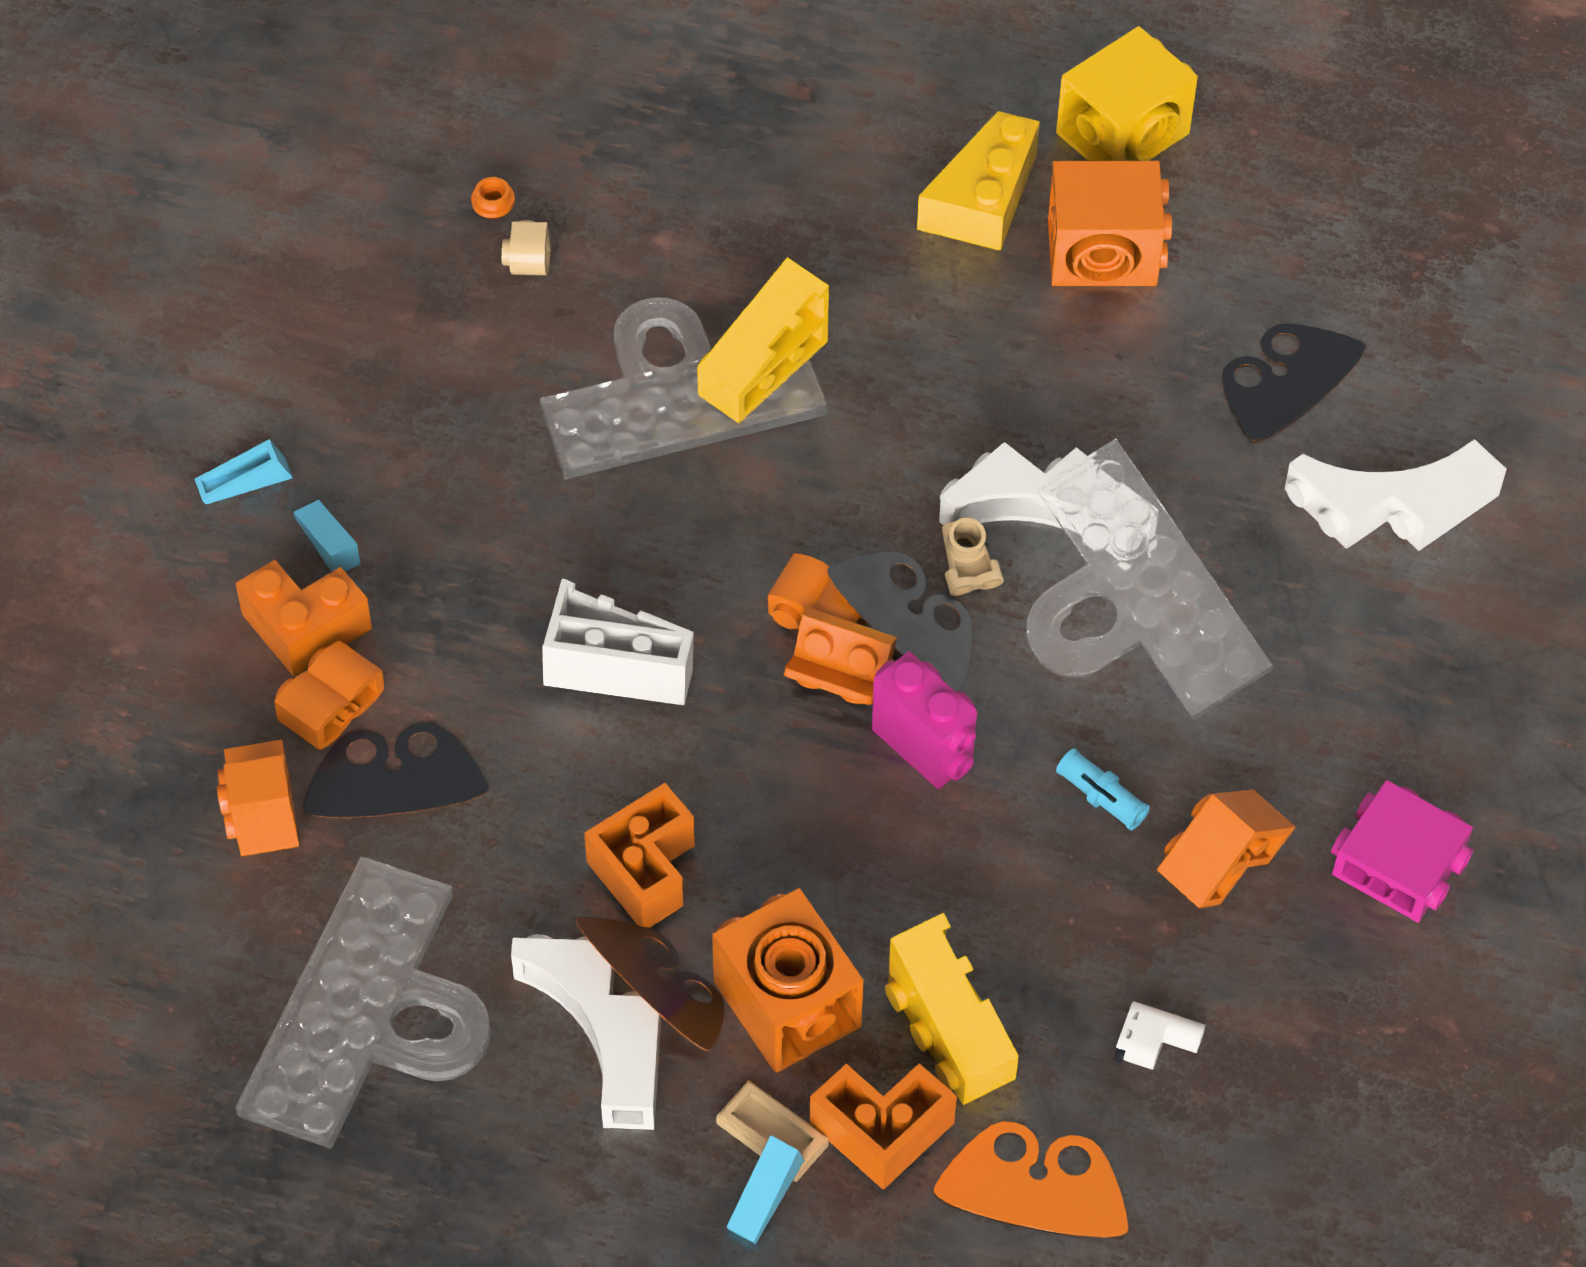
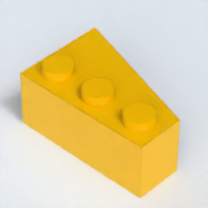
[917,111,1040,251]
[697,257,829,423]
[885,913,1019,1105]

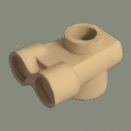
[942,518,1004,596]

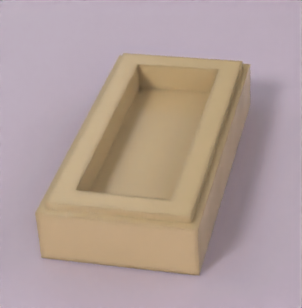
[716,1080,829,1182]

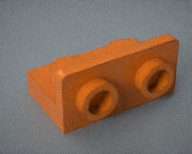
[784,607,897,705]

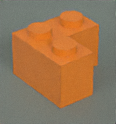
[235,560,372,677]
[217,740,299,856]
[584,783,695,928]
[1157,789,1296,908]
[809,1063,957,1190]

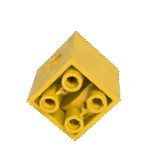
[1056,26,1198,161]

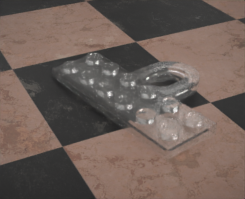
[540,297,827,479]
[1027,438,1273,721]
[235,856,491,1149]

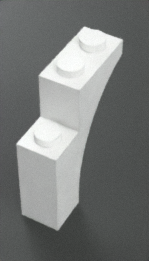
[1284,439,1506,551]
[939,442,1159,565]
[511,934,661,1130]

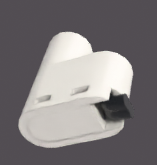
[1113,1001,1206,1070]

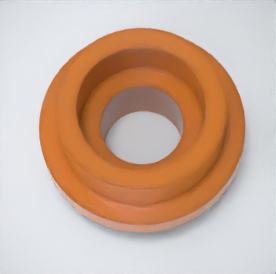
[471,177,515,218]

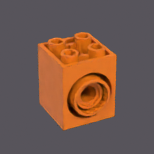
[1047,161,1172,286]
[712,888,864,1074]

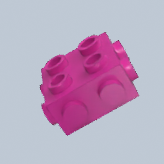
[872,651,977,790]
[1331,780,1474,923]

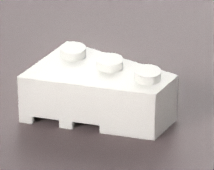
[543,578,694,705]

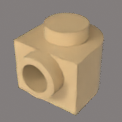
[502,220,551,276]

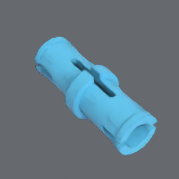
[1056,748,1150,831]

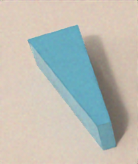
[195,439,293,504]
[293,500,360,572]
[727,1135,804,1245]

